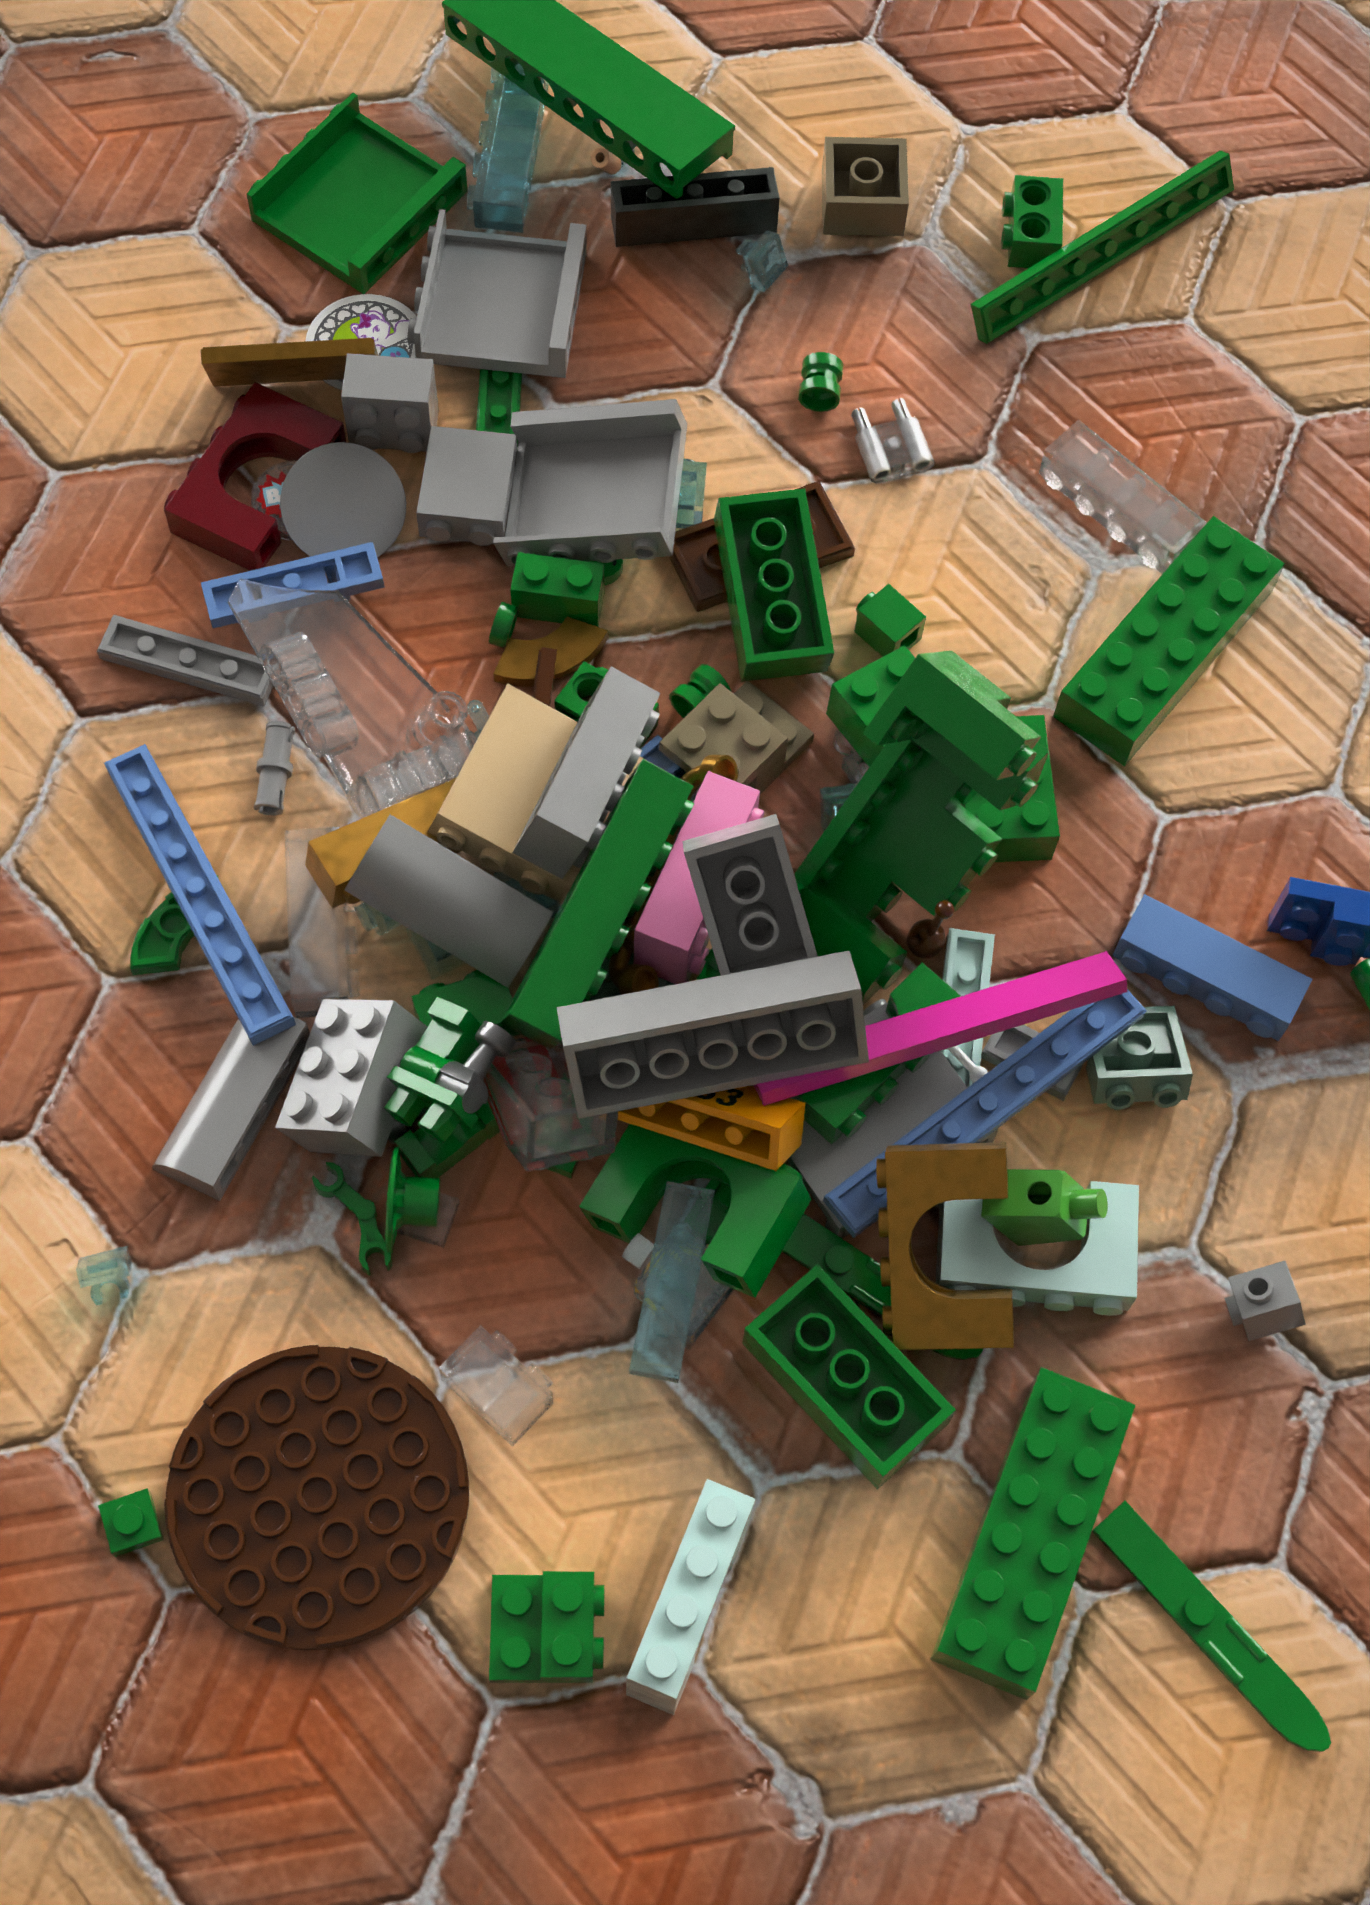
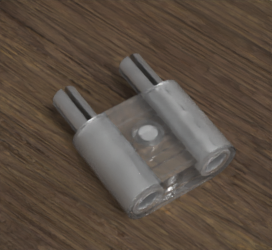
[851,398,935,483]

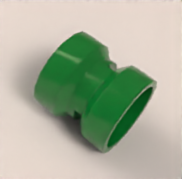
[798,352,844,412]
[669,664,731,719]

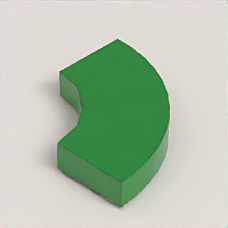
[130,875,220,976]

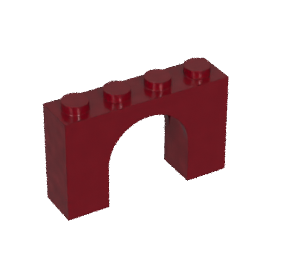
[164,382,346,571]

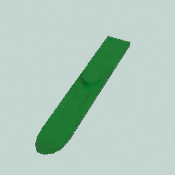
[724,1204,984,1360]
[1092,1500,1331,1752]

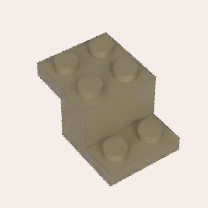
[659,680,814,794]

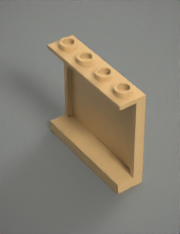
[427,683,664,905]

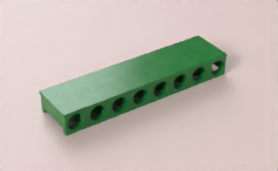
[442,0,736,199]

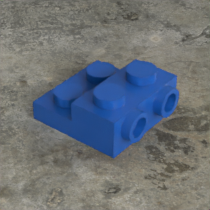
[1267,877,1370,966]

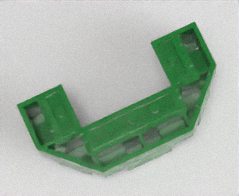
[704,651,1049,1005]

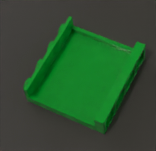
[247,93,468,294]

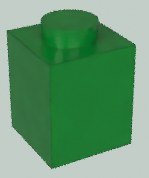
[854,583,926,657]

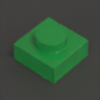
[98,1488,164,1557]

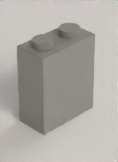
[416,426,517,546]

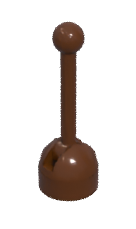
[907,900,954,959]

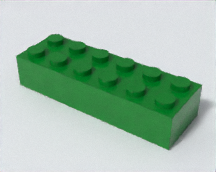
[1053,516,1285,767]
[500,759,694,1049]
[930,1367,1136,1700]

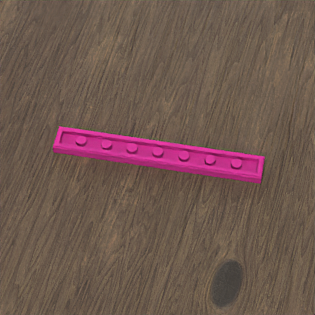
[753,951,1127,1106]

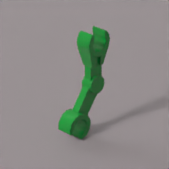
[312,1162,392,1276]

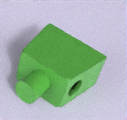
[981,1169,1108,1246]

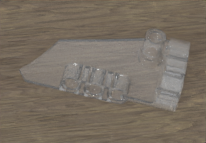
[227,578,477,819]

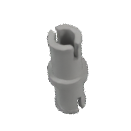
[254,721,295,815]

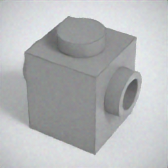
[1224,1261,1306,1341]

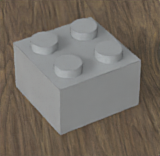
[341,353,439,453]

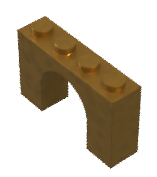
[876,1142,1014,1350]

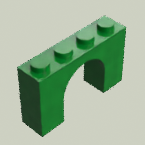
[579,1124,812,1298]

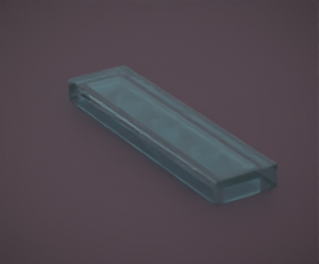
[629,1181,715,1383]

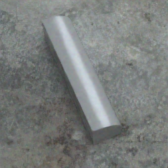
[345,814,554,988]
[152,1017,310,1201]

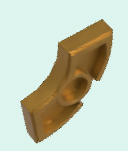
[493,616,608,687]

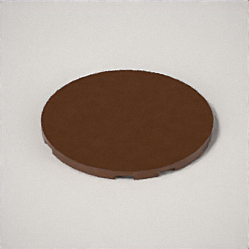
[164,1345,469,1651]

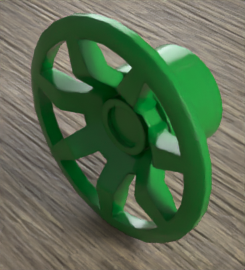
[385,1147,440,1254]

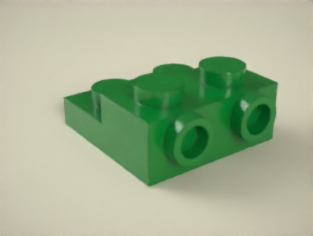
[489,1571,605,1683]

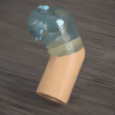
[591,147,635,175]

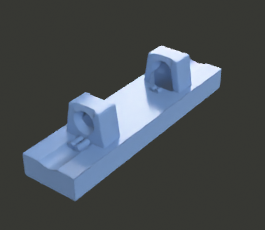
[201,542,385,628]

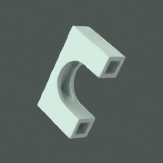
[936,1181,1139,1316]
[626,1479,755,1715]

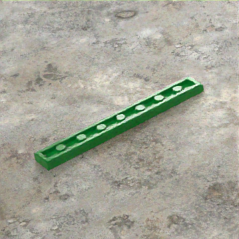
[971,150,1234,344]

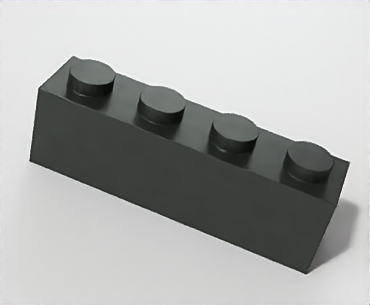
[611,167,780,247]

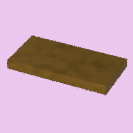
[201,338,378,387]

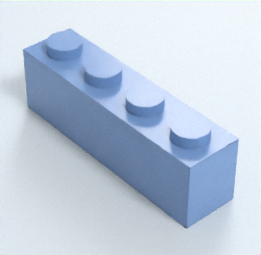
[1113,894,1313,1041]

